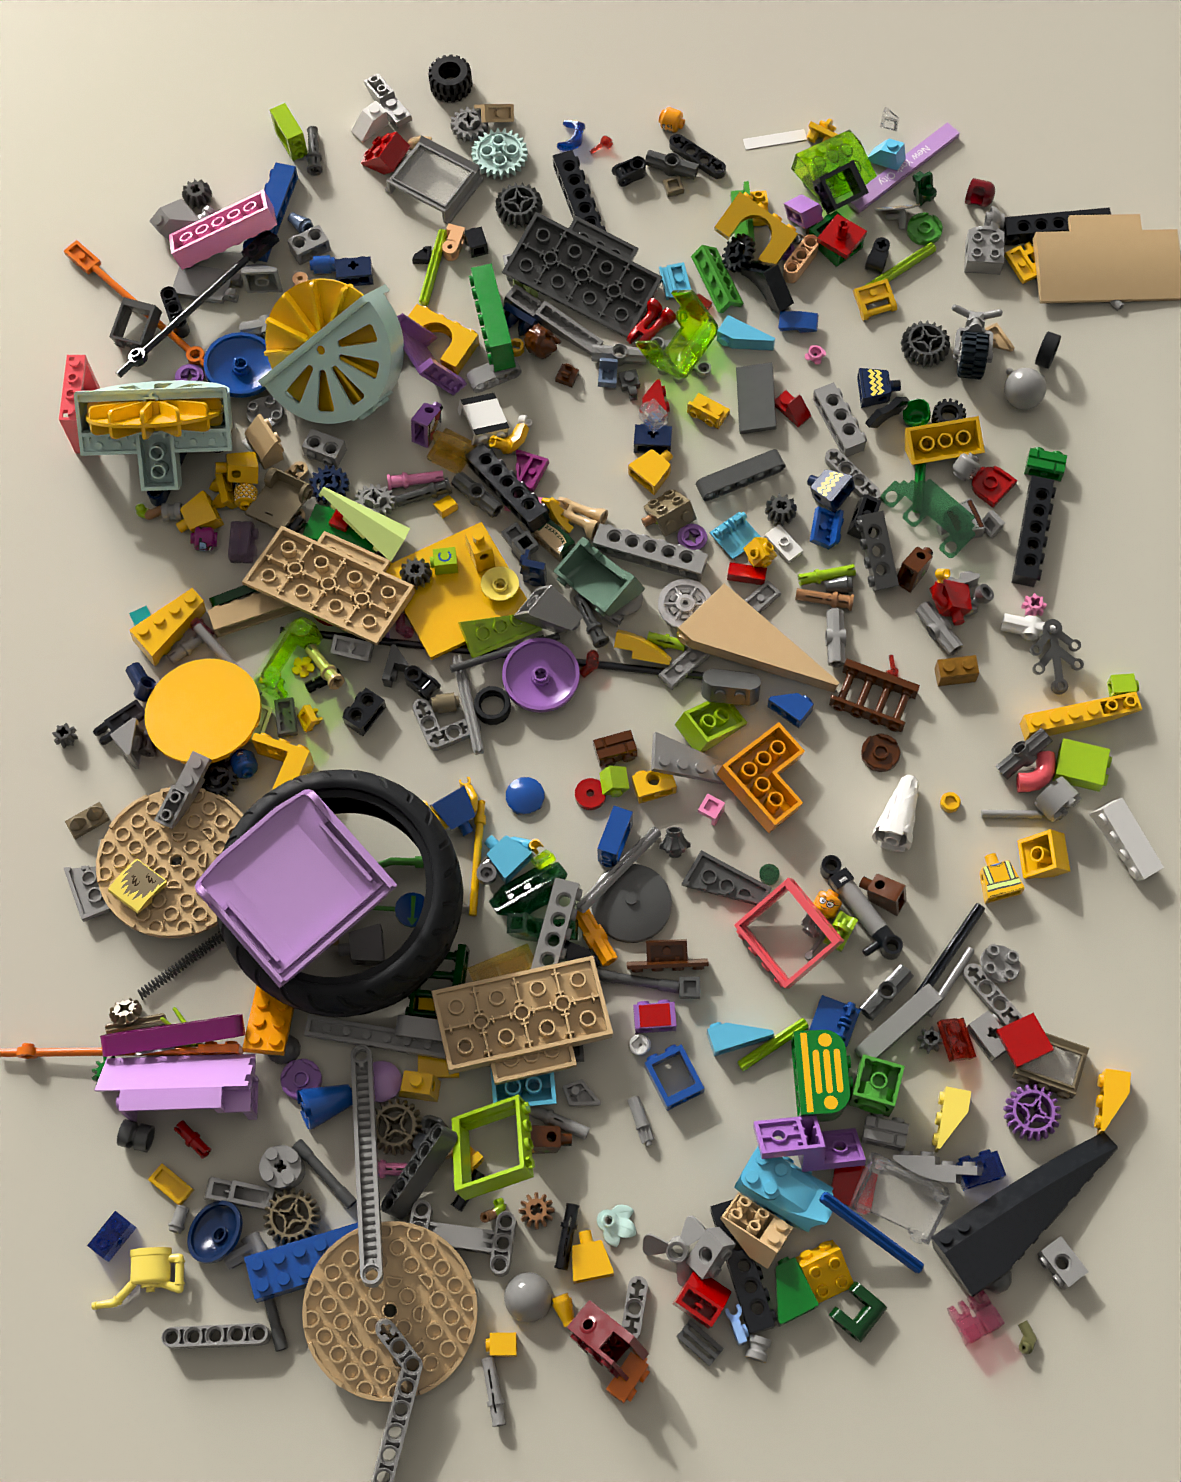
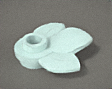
[596,1205,636,1247]

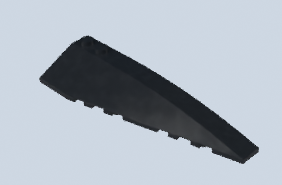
[931,1132,1118,1297]

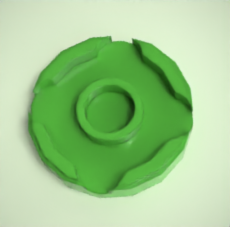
[907,212,943,246]

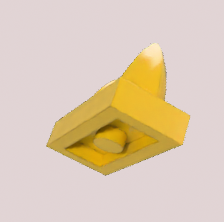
[209,473,237,509]

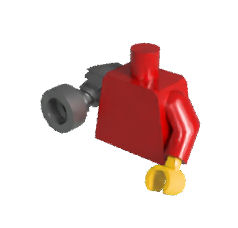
[929,569,994,626]

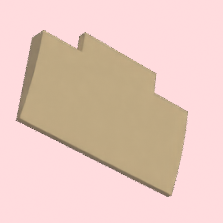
[1033,214,1181,304]
[242,526,415,645]
[431,956,613,1085]

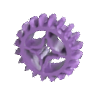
[1003,1084,1061,1141]

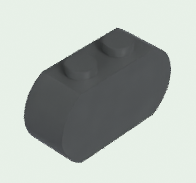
[701,669,761,706]

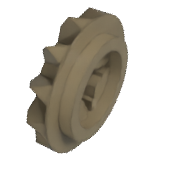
[109,998,142,1025]

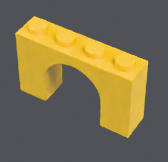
[714,192,798,264]
[408,304,479,375]

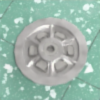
[658,579,711,628]

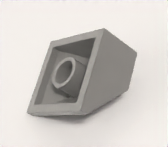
[149,199,200,241]
[241,264,283,293]

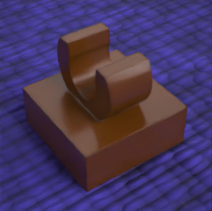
[555,363,579,388]

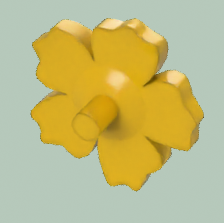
[291,656,315,678]

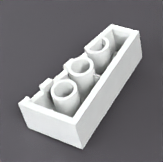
[1089,798,1164,881]

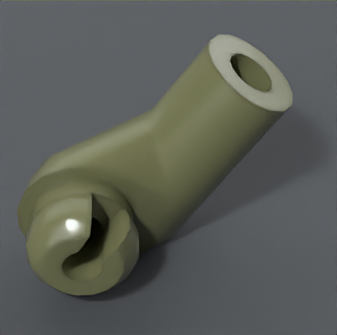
[1018,1320,1037,1354]

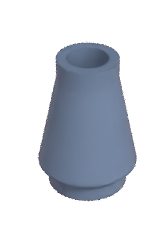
[288,212,313,233]

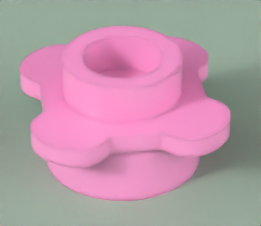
[805,345,826,365]

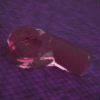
[395,613,414,639]

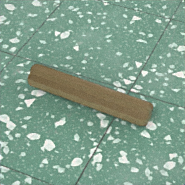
[105,1013,167,1034]

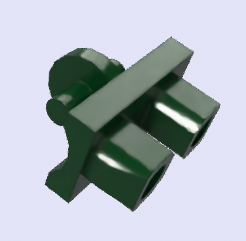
[912,171,937,207]

